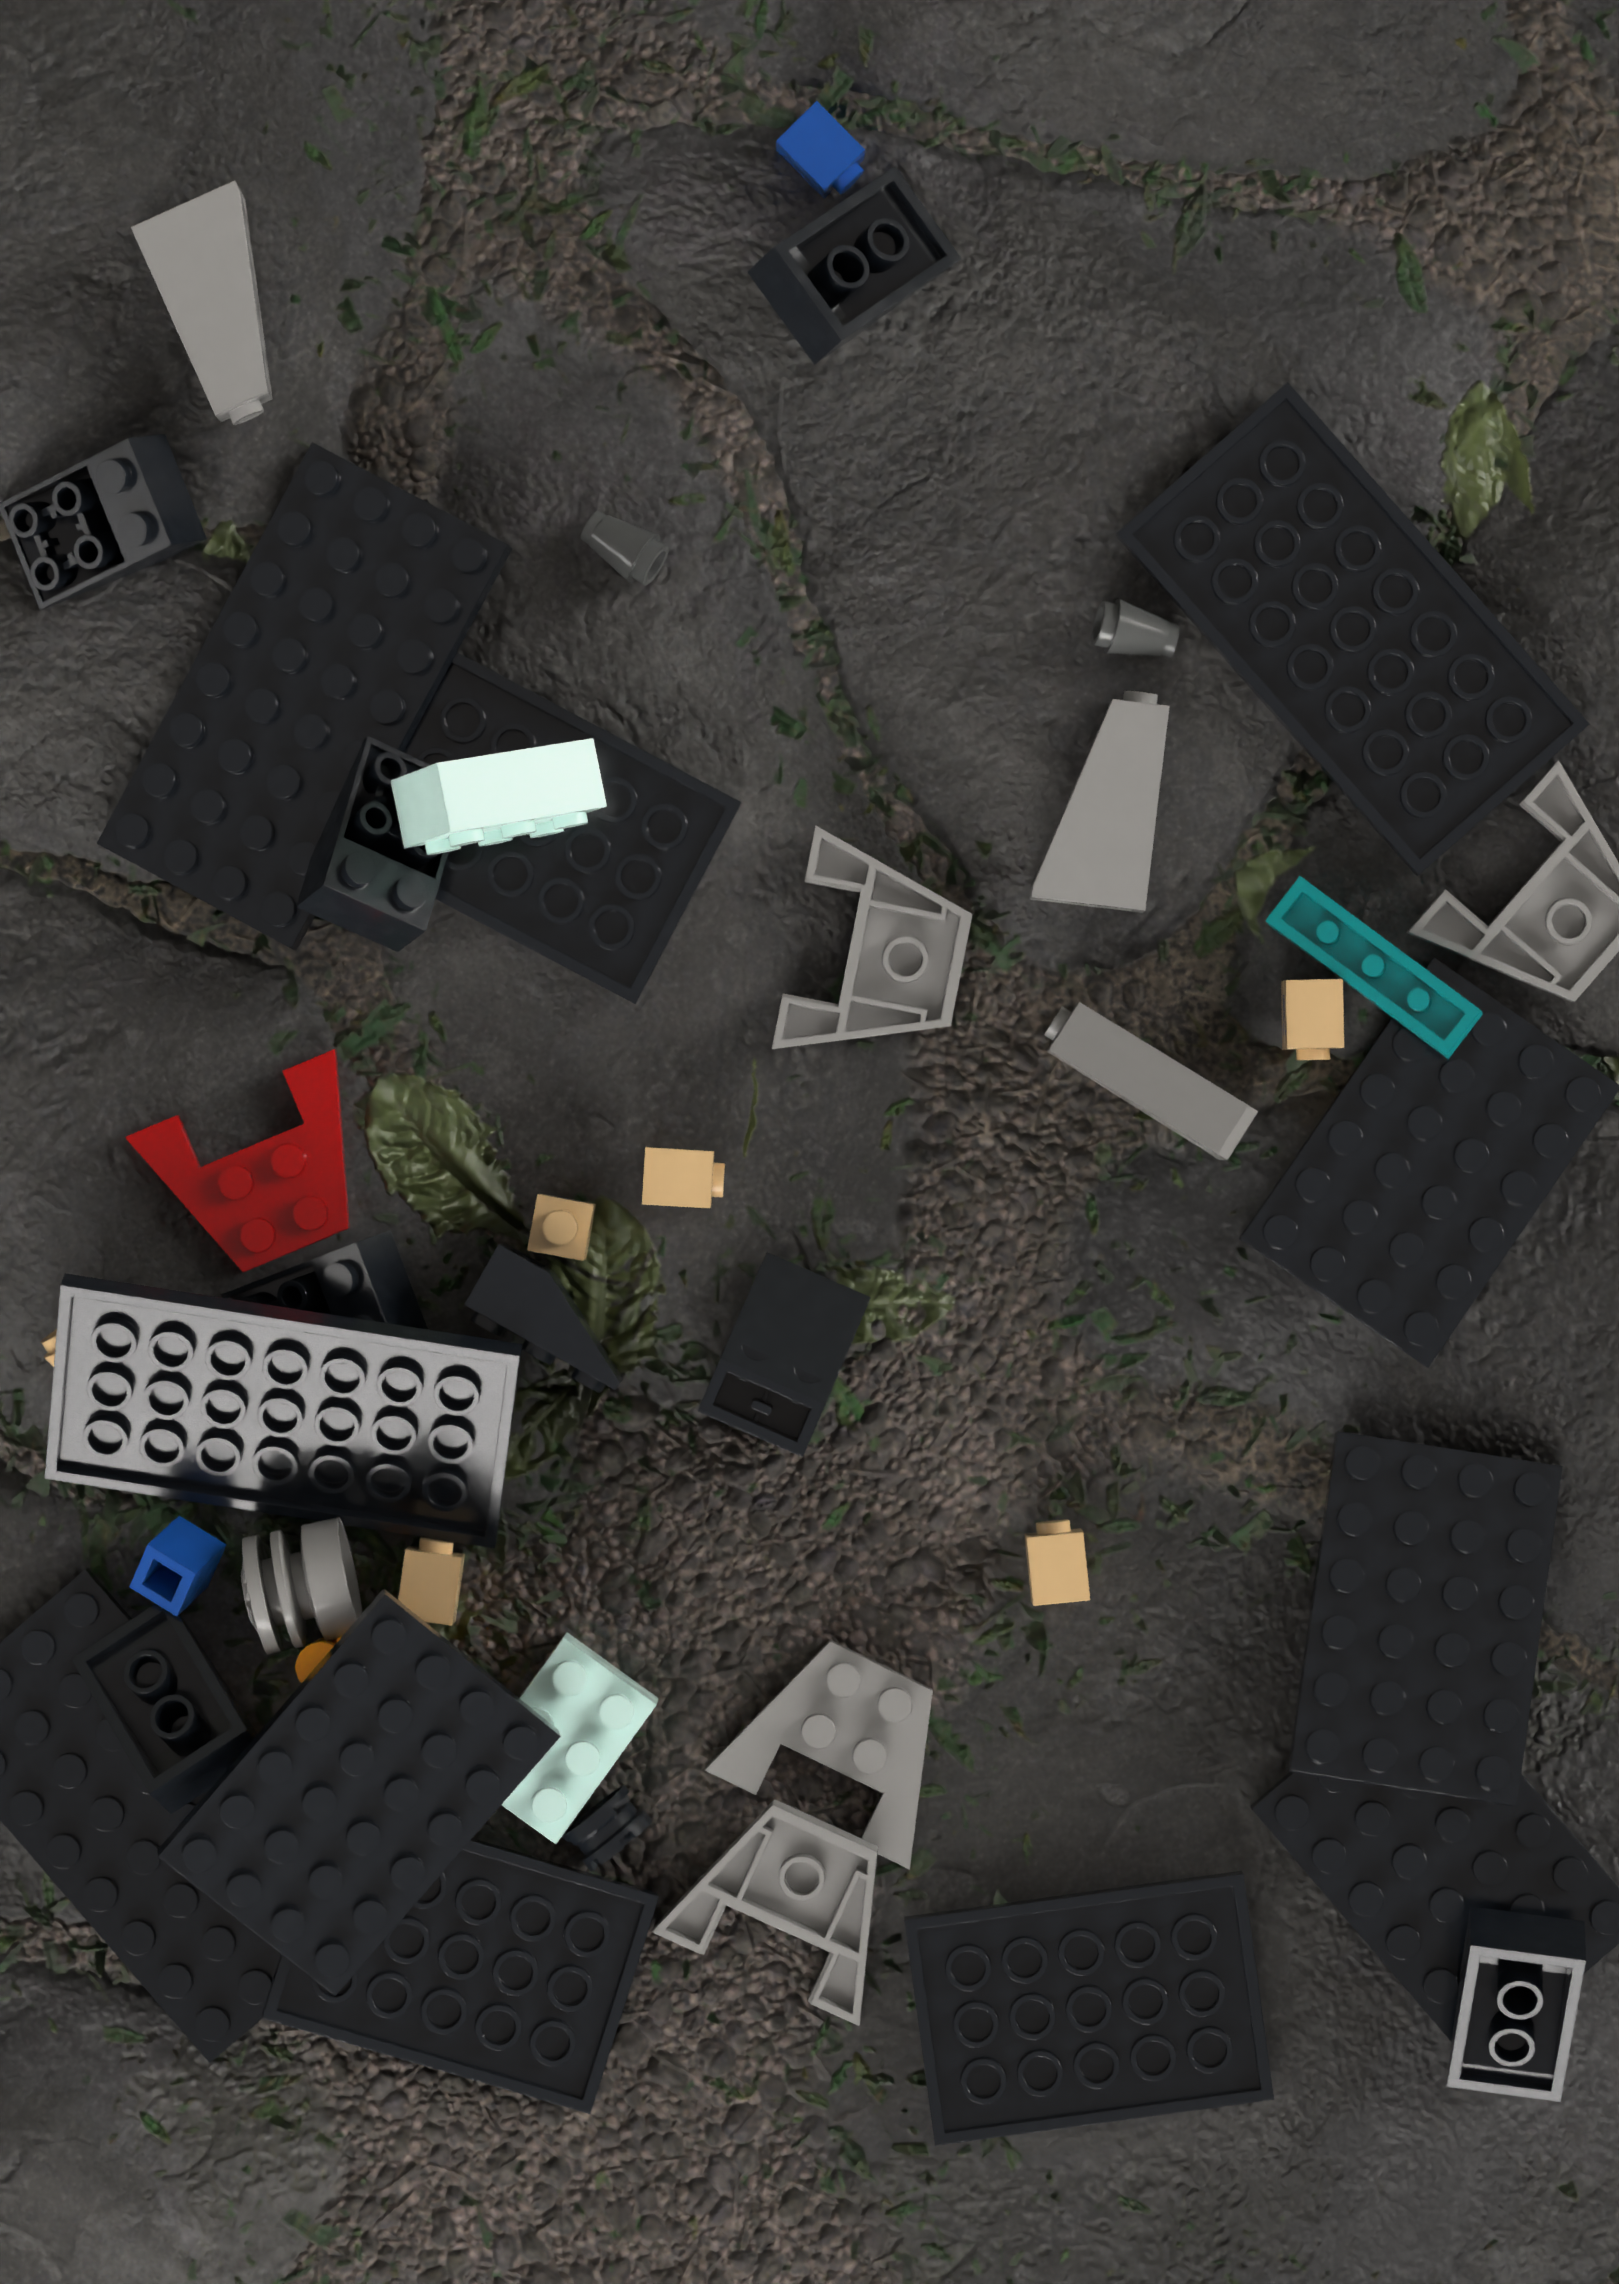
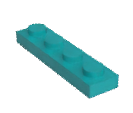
[1265,876,1483,1059]

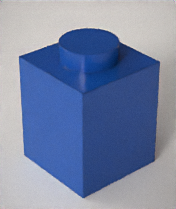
[776,101,865,199]
[129,1516,227,1616]

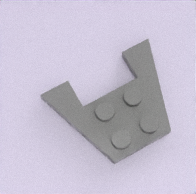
[1406,760,1619,1002]
[772,825,973,1050]
[705,1640,933,1870]
[652,1799,878,2026]

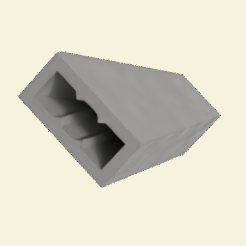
[131,180,273,425]
[1029,691,1170,913]
[1044,1002,1258,1160]

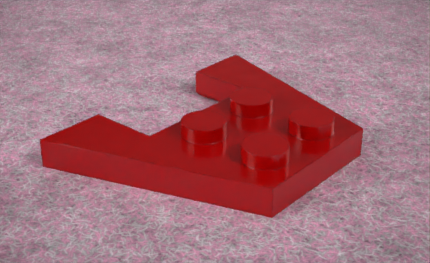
[125,1049,350,1273]

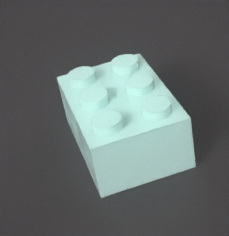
[391,738,607,855]
[502,1632,658,1844]

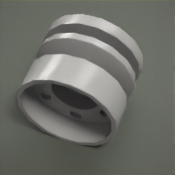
[241,1517,363,1655]

